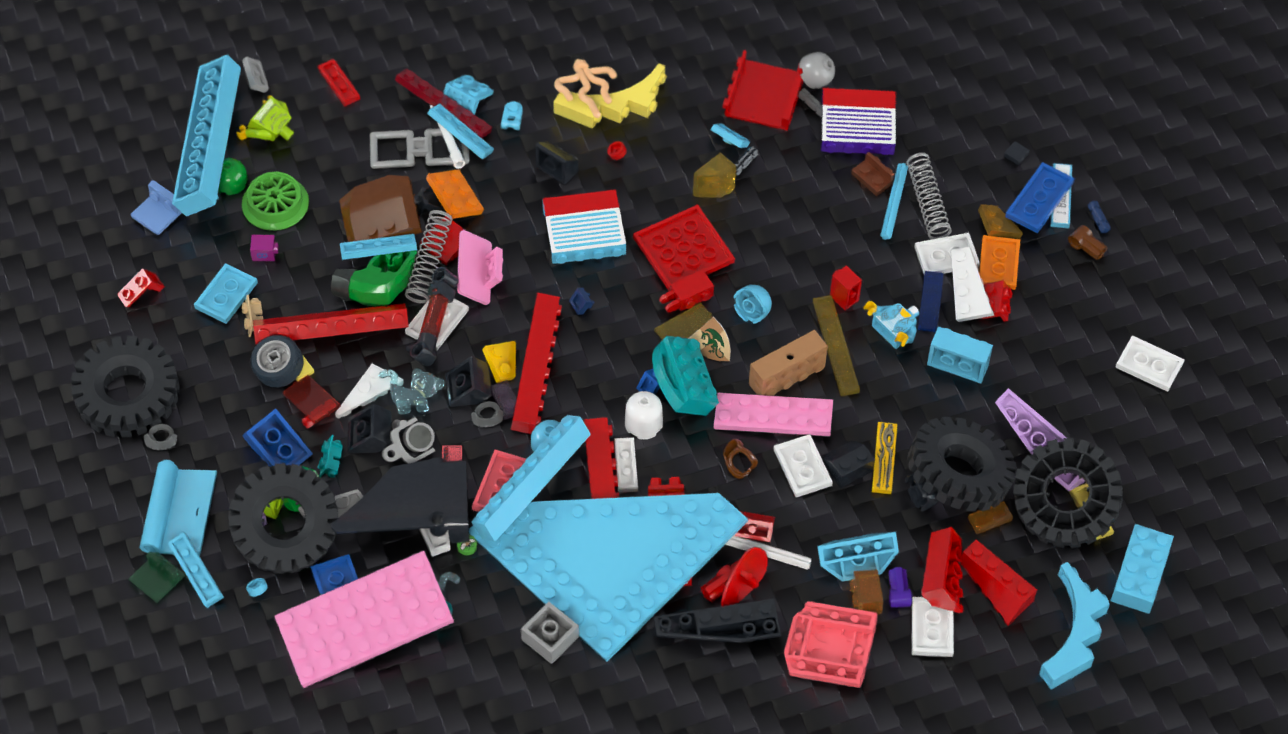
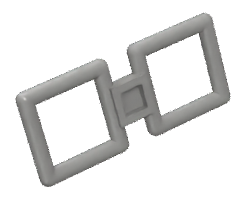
[370,129,470,169]

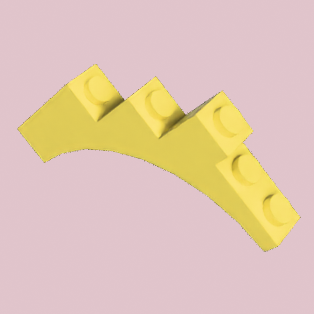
[554,64,667,128]

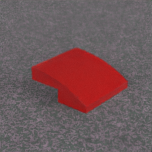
[419,216,466,265]

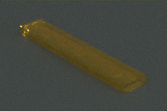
[813,295,860,396]

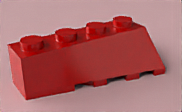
[921,527,963,613]
[961,540,1037,626]

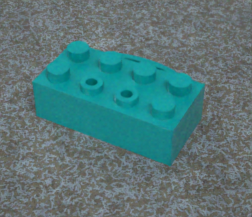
[652,336,719,416]

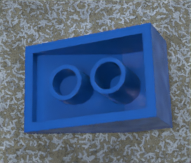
[242,409,313,467]

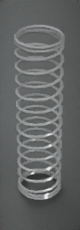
[906,153,952,240]
[405,210,453,303]

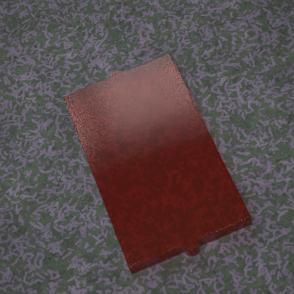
[283,375,341,424]

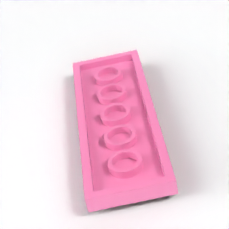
[714,393,833,436]

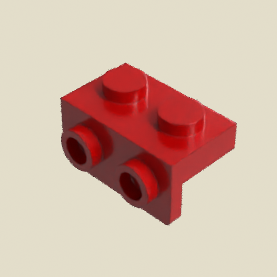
[982,280,1012,321]

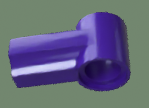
[889,567,912,608]

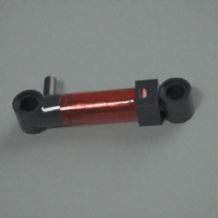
[406,267,459,367]

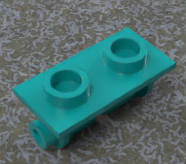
[318,435,343,478]

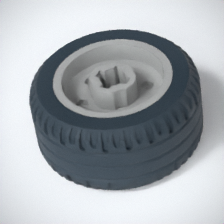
[250,335,304,388]

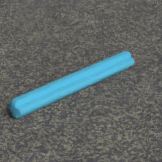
[881,163,908,240]

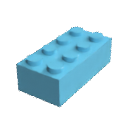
[1111,524,1174,614]

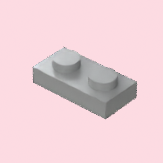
[242,57,269,93]

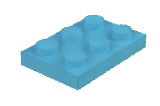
[194,263,258,324]

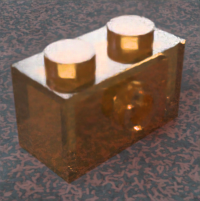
[850,570,883,614]

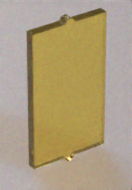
[655,303,713,340]

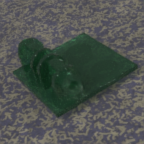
[129,551,186,603]

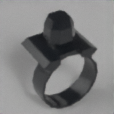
[414,186,443,216]

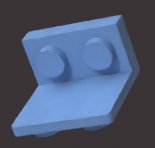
[131,180,182,235]

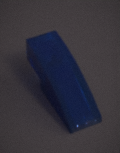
[918,271,944,332]

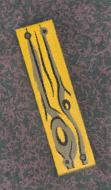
[872,422,897,494]

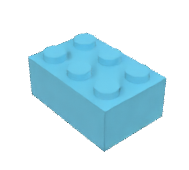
[927,327,993,383]

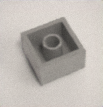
[521,602,579,664]

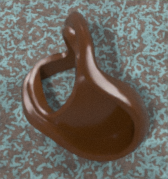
[723,439,758,479]

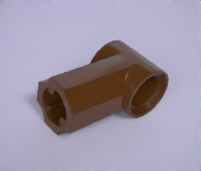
[1068,225,1107,260]

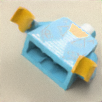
[863,301,919,349]

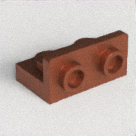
[851,152,894,196]

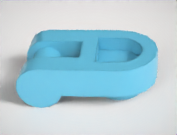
[501,101,522,130]

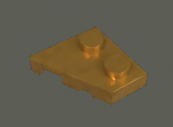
[978,204,1023,239]

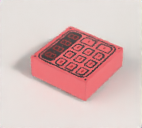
[442,446,462,461]

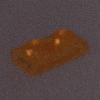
[968,501,1013,534]

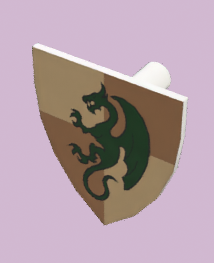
[688,317,731,361]

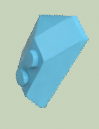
[817,532,899,582]

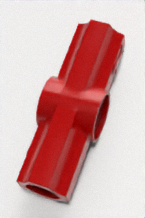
[701,558,741,602]

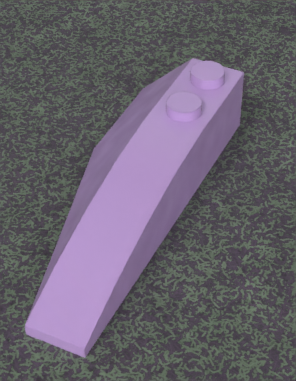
[995,388,1085,491]

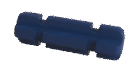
[1088,201,1111,233]

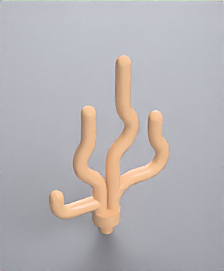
[554,59,617,118]

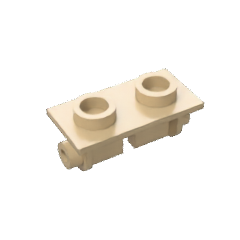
[242,295,263,337]

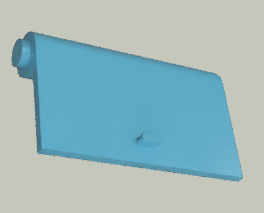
[140,460,217,555]

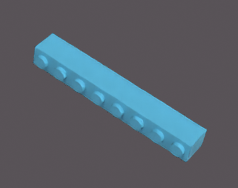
[471,415,591,542]

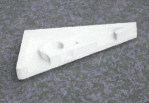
[335,364,404,418]

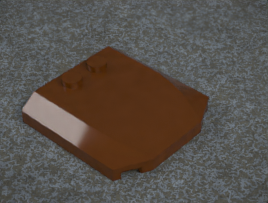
[339,175,422,242]

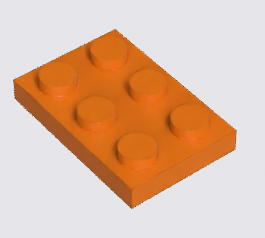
[426,169,484,219]
[979,235,1020,290]

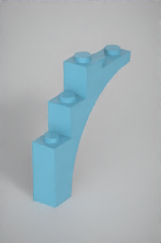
[1039,562,1109,689]

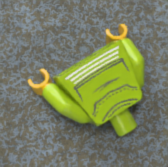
[236,95,294,141]

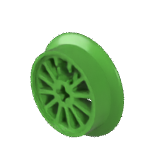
[242,172,309,230]

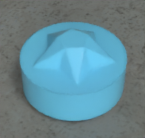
[246,578,268,596]

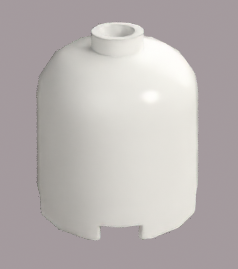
[625,391,663,439]

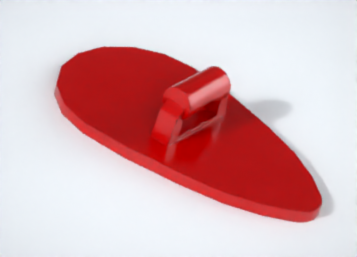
[721,547,768,606]

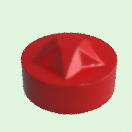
[607,141,627,160]

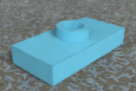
[711,124,750,148]

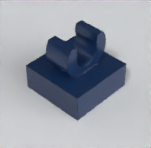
[569,288,595,315]

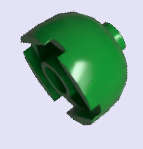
[218,158,248,195]

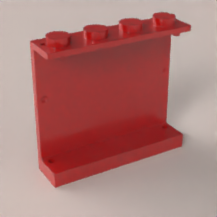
[723,50,804,131]

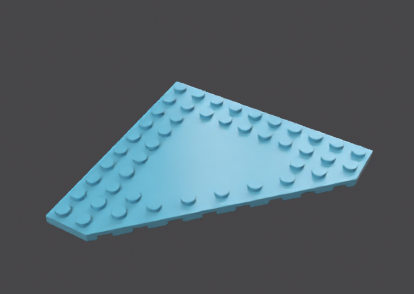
[469,493,748,662]

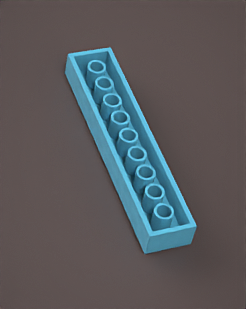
[172,55,241,217]

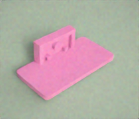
[457,230,503,305]

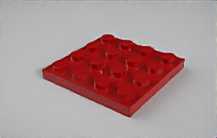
[633,205,735,291]

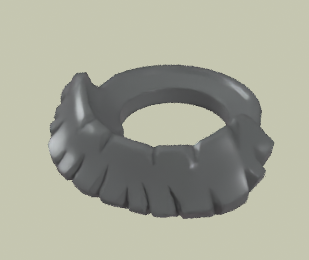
[471,401,504,428]
[144,424,177,450]

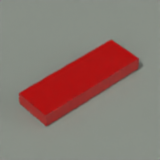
[318,59,360,107]

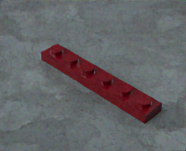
[395,69,492,138]

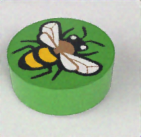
[457,535,477,555]

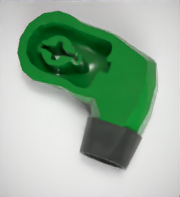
[331,250,417,307]

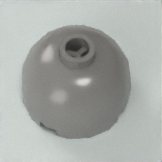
[799,52,835,89]

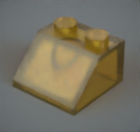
[693,153,736,198]

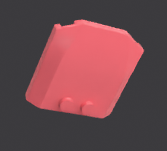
[784,601,877,688]

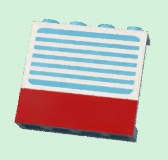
[542,190,626,264]

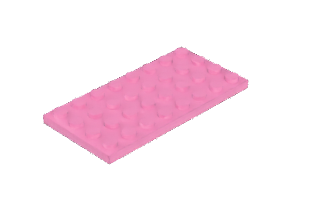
[275,551,454,688]

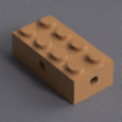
[749,330,828,396]

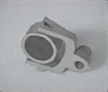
[382,417,435,464]

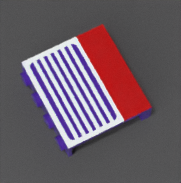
[821,88,895,155]

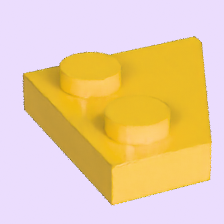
[482,341,516,383]

